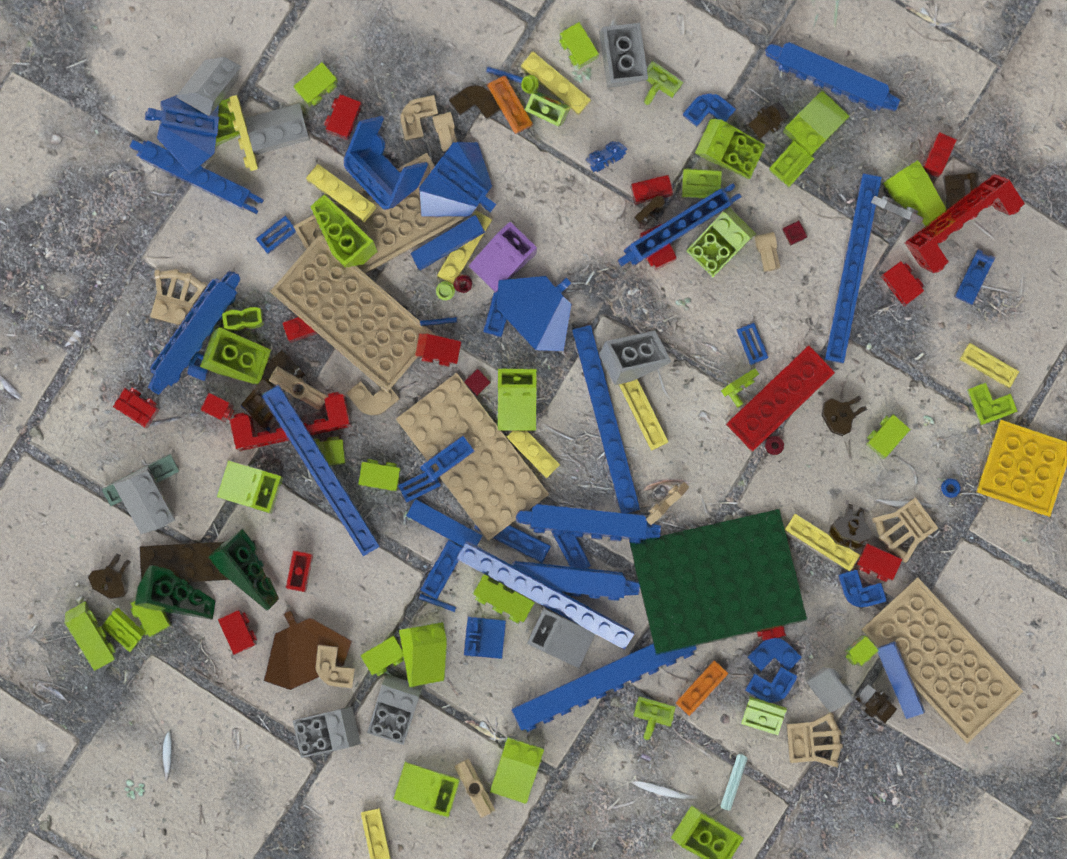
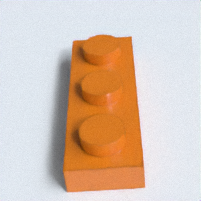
[487,76,533,134]
[675,660,729,716]

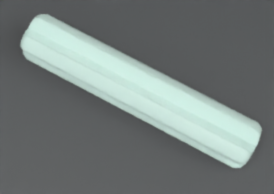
[721,754,747,811]

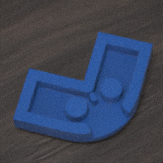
[682,94,736,127]
[838,570,886,607]
[747,638,802,671]
[745,667,798,703]

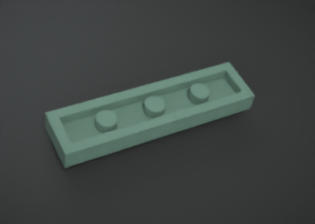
[102,453,180,506]

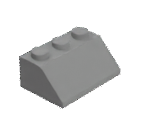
[599,23,648,88]
[176,57,241,116]
[245,103,310,155]
[113,466,175,534]

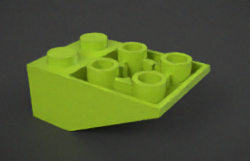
[695,119,765,179]
[686,207,756,277]
[498,369,536,431]
[217,460,283,514]
[394,762,460,817]

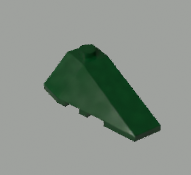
[208,528,279,611]
[135,565,216,620]

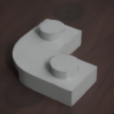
[871,196,923,225]

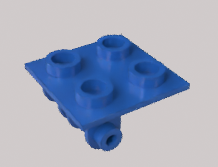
[585,141,627,172]
[464,617,506,659]

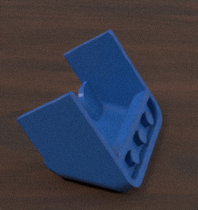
[344,116,428,210]

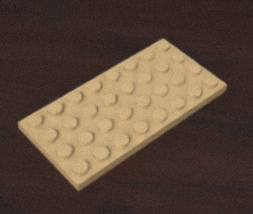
[293,153,464,274]
[270,235,435,393]
[396,373,549,541]
[861,577,1023,744]

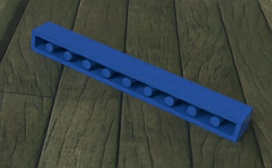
[512,644,697,732]

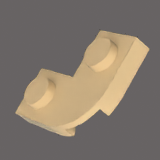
[400,95,438,141]
[346,381,400,415]
[646,482,689,525]
[316,645,355,688]

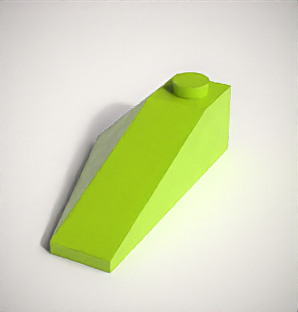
[883,160,947,226]
[310,194,378,268]

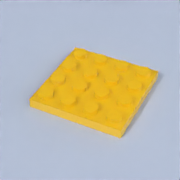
[976,420,1067,517]

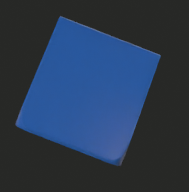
[187,353,209,381]

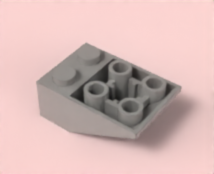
[527,609,595,668]
[805,667,854,713]
[367,674,423,745]
[293,707,361,758]

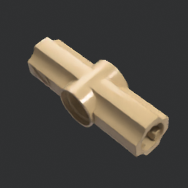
[269,366,327,410]
[454,758,495,818]

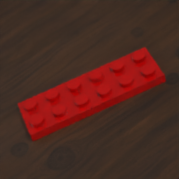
[725,345,835,452]

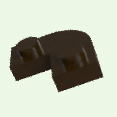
[449,85,501,121]

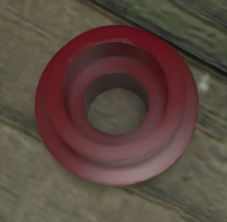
[453,274,473,293]
[765,436,784,455]

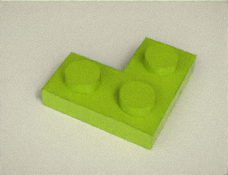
[967,383,1018,425]

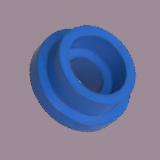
[941,478,961,498]

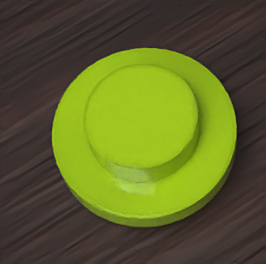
[521,75,539,94]
[436,281,455,300]

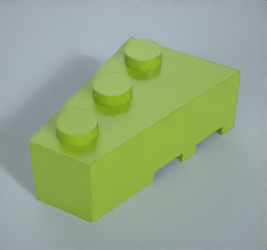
[473,574,535,624]
[65,601,116,671]

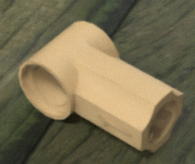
[432,112,457,152]
[755,232,780,272]

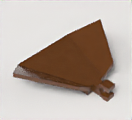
[264,610,352,690]

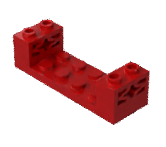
[904,174,1025,274]
[229,392,352,451]

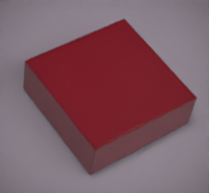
[782,220,807,246]
[464,369,491,396]

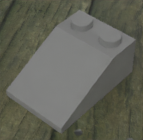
[599,331,671,385]

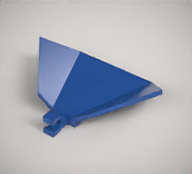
[145,95,219,174]
[419,142,497,217]
[497,276,572,351]

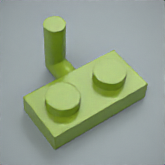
[644,61,684,105]
[721,368,759,408]
[633,696,676,740]

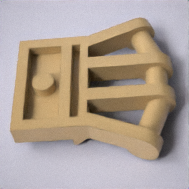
[150,269,208,326]
[872,498,938,563]
[786,712,843,768]

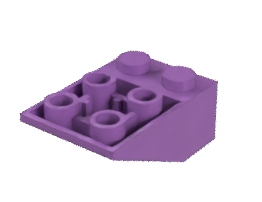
[469,222,537,293]

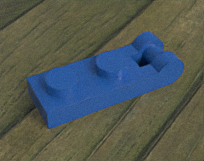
[954,249,995,305]
[420,436,475,483]

